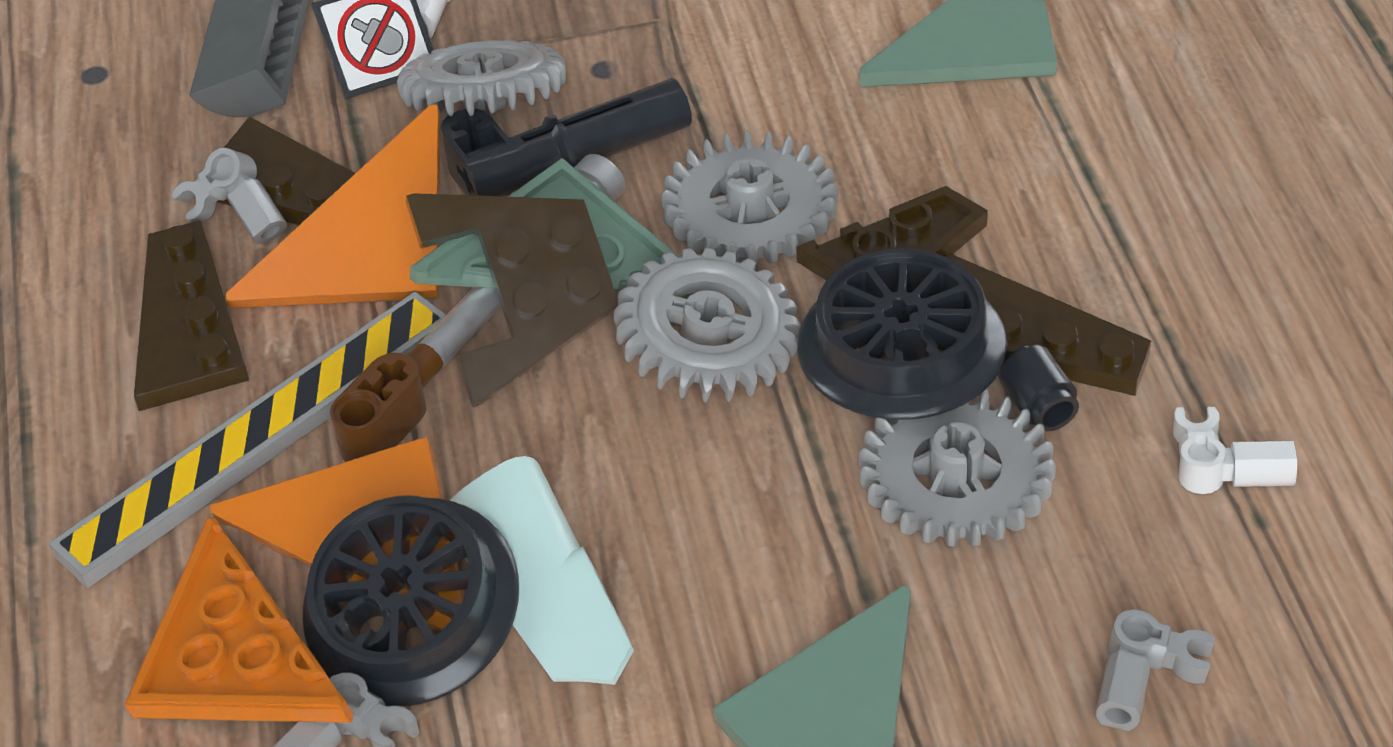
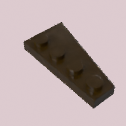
[217,117,355,225]
[134,220,249,411]
[938,252,1151,396]

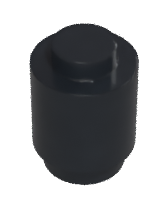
[999,345,1079,432]

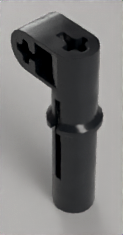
[441,78,692,196]

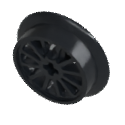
[797,248,1007,420]
[303,496,519,706]

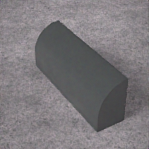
[189,0,309,117]

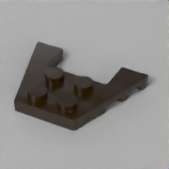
[405,193,618,407]

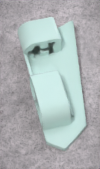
[450,456,634,685]

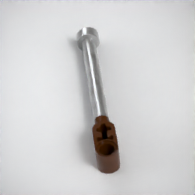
[330,154,626,462]

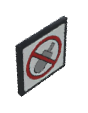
[311,0,434,100]

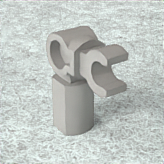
[171,148,287,244]
[1096,609,1215,731]
[273,673,419,747]

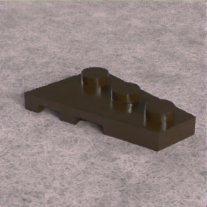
[796,186,988,281]

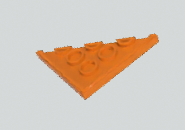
[225,104,440,308]
[210,437,465,632]
[124,518,354,723]

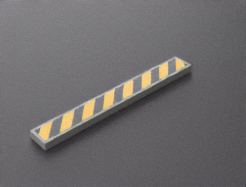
[48,291,446,589]

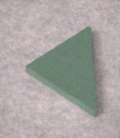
[860,0,1057,87]
[409,158,694,299]
[713,585,911,747]

